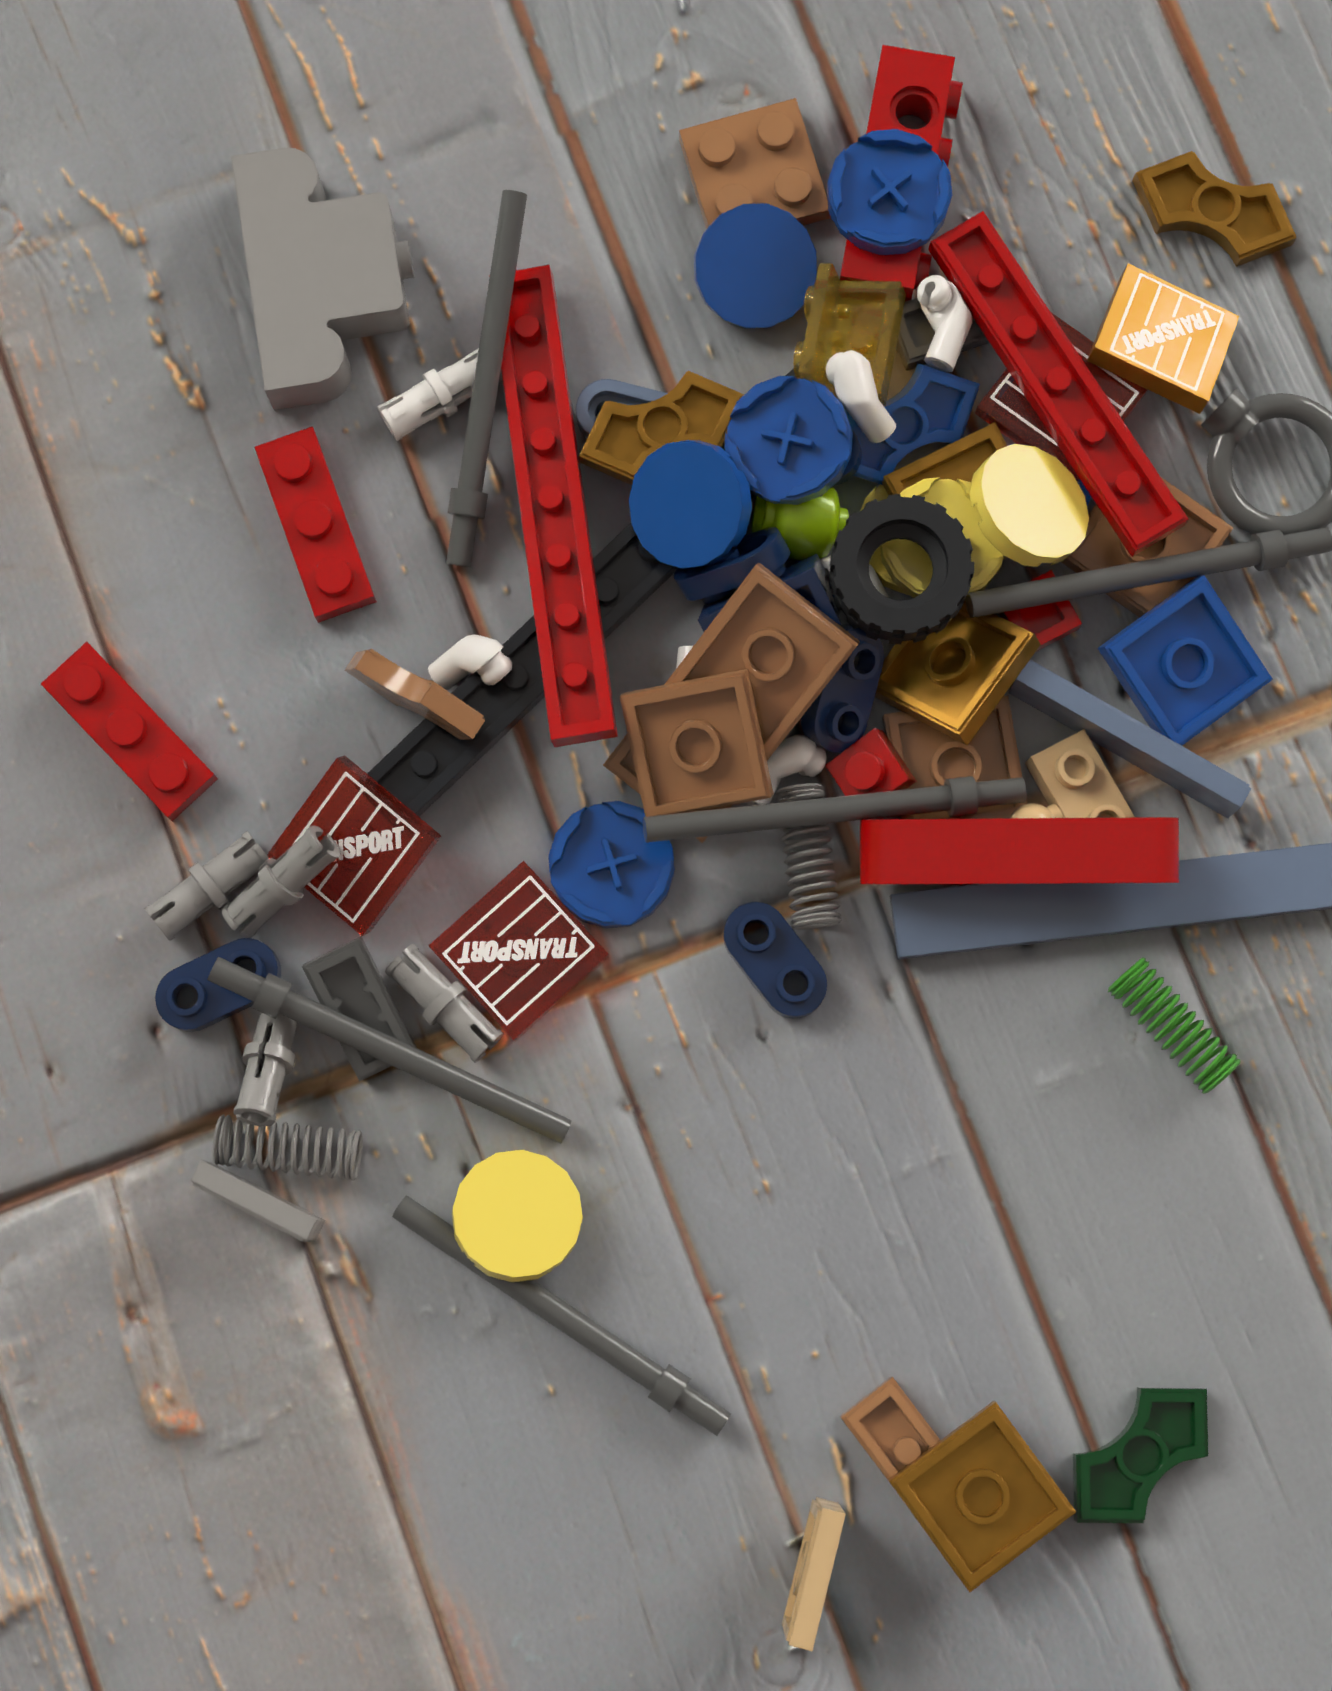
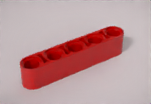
[860,817,1179,884]

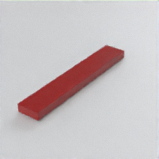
[928,211,1189,557]

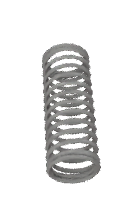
[775,783,842,930]
[212,1115,363,1181]

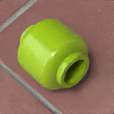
[752,486,849,561]

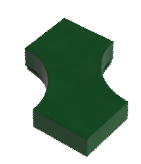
[1073,1387,1208,1523]

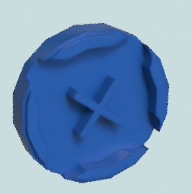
[827,129,952,255]
[694,203,817,328]
[724,376,853,505]
[629,440,752,568]
[548,801,675,929]

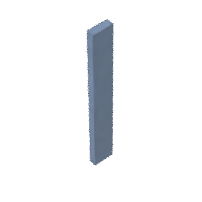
[890,843,1332,960]

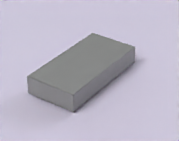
[190,1160,326,1242]

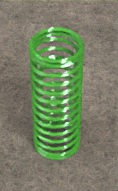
[1108,957,1240,1094]

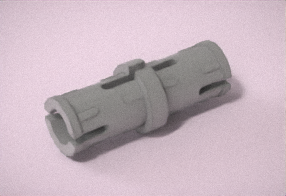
[222,825,340,938]
[144,831,269,941]
[385,944,504,1063]
[233,1012,298,1126]

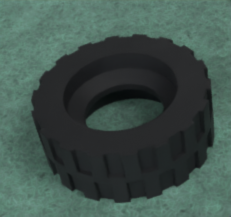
[829,494,974,645]

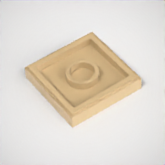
[782,1497,846,1651]

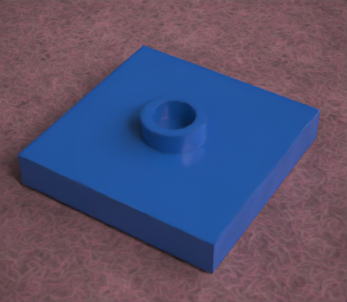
[1097,575,1273,746]

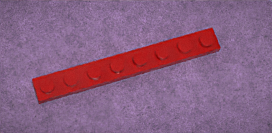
[489,264,618,747]

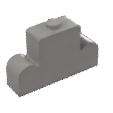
[231,148,414,410]

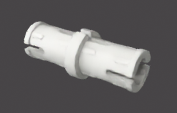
[376,348,503,441]

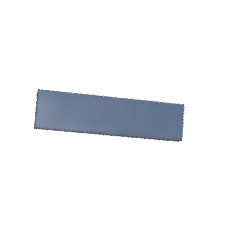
[1009,660,1252,818]

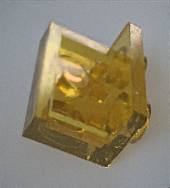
[793,263,906,406]

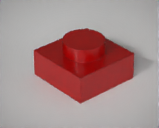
[999,570,1082,652]
[825,728,917,796]

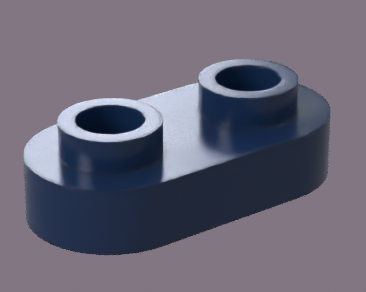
[674,527,791,604]
[801,624,884,752]
[723,902,827,1019]
[155,938,281,1032]

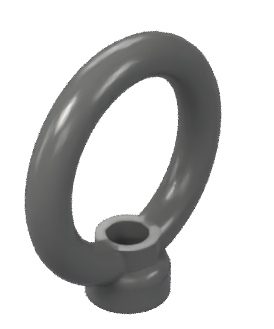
[1201,388,1332,535]

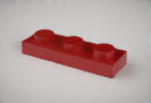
[254,426,377,623]
[41,641,218,822]

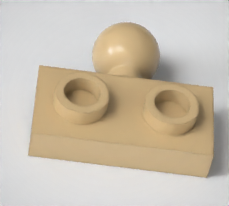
[1009,729,1135,818]

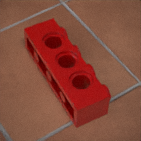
[837,45,963,307]

